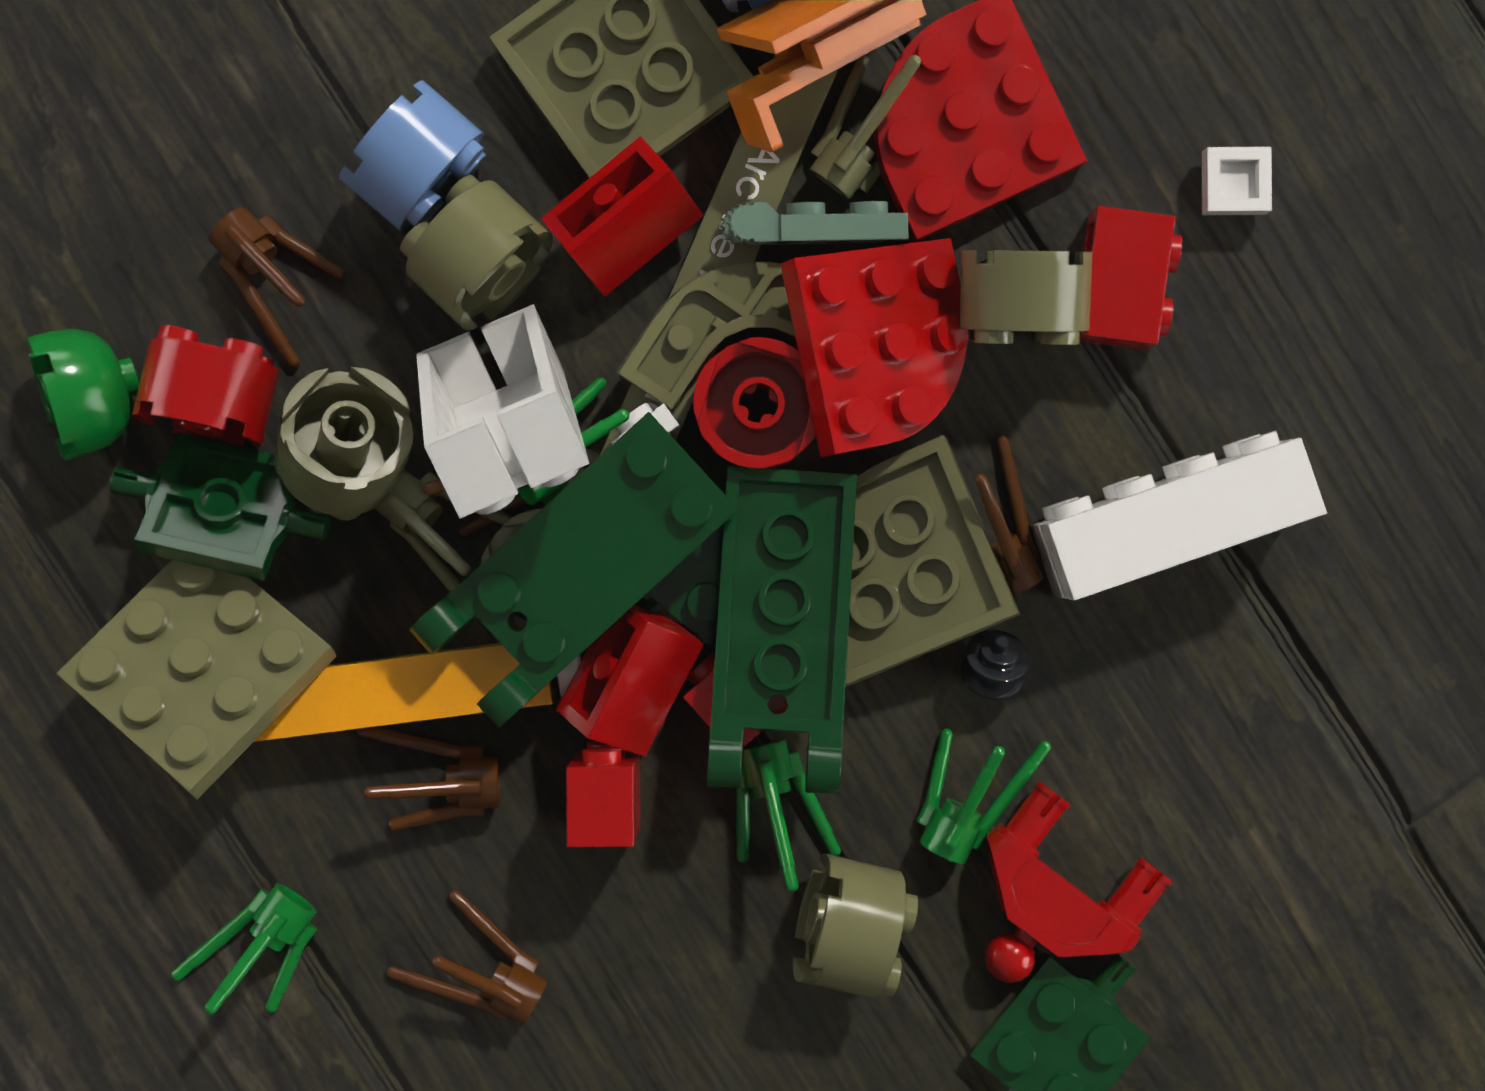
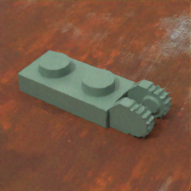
[720,201,909,245]

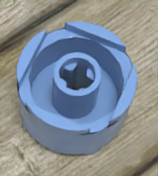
[339,80,487,231]

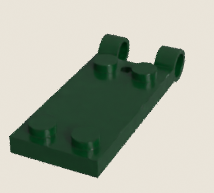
[409,412,738,728]
[707,466,857,795]

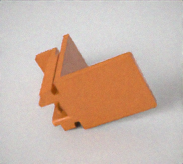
[716,0,926,152]

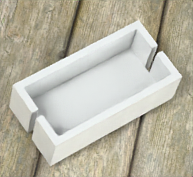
[416,304,590,518]
[1030,431,1327,600]

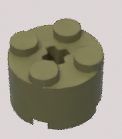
[400,175,553,330]
[960,250,1093,345]
[275,367,414,521]
[793,853,918,998]

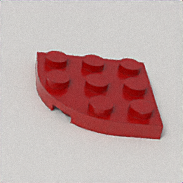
[874,0,1087,243]
[780,238,969,458]

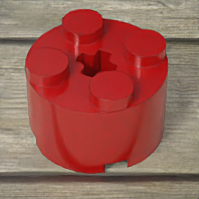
[132,325,280,448]
[693,337,816,469]

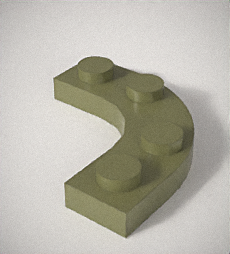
[616,262,796,409]

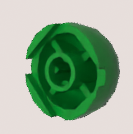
[25,329,139,461]

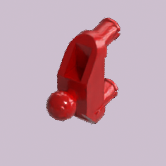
[985,780,1173,983]

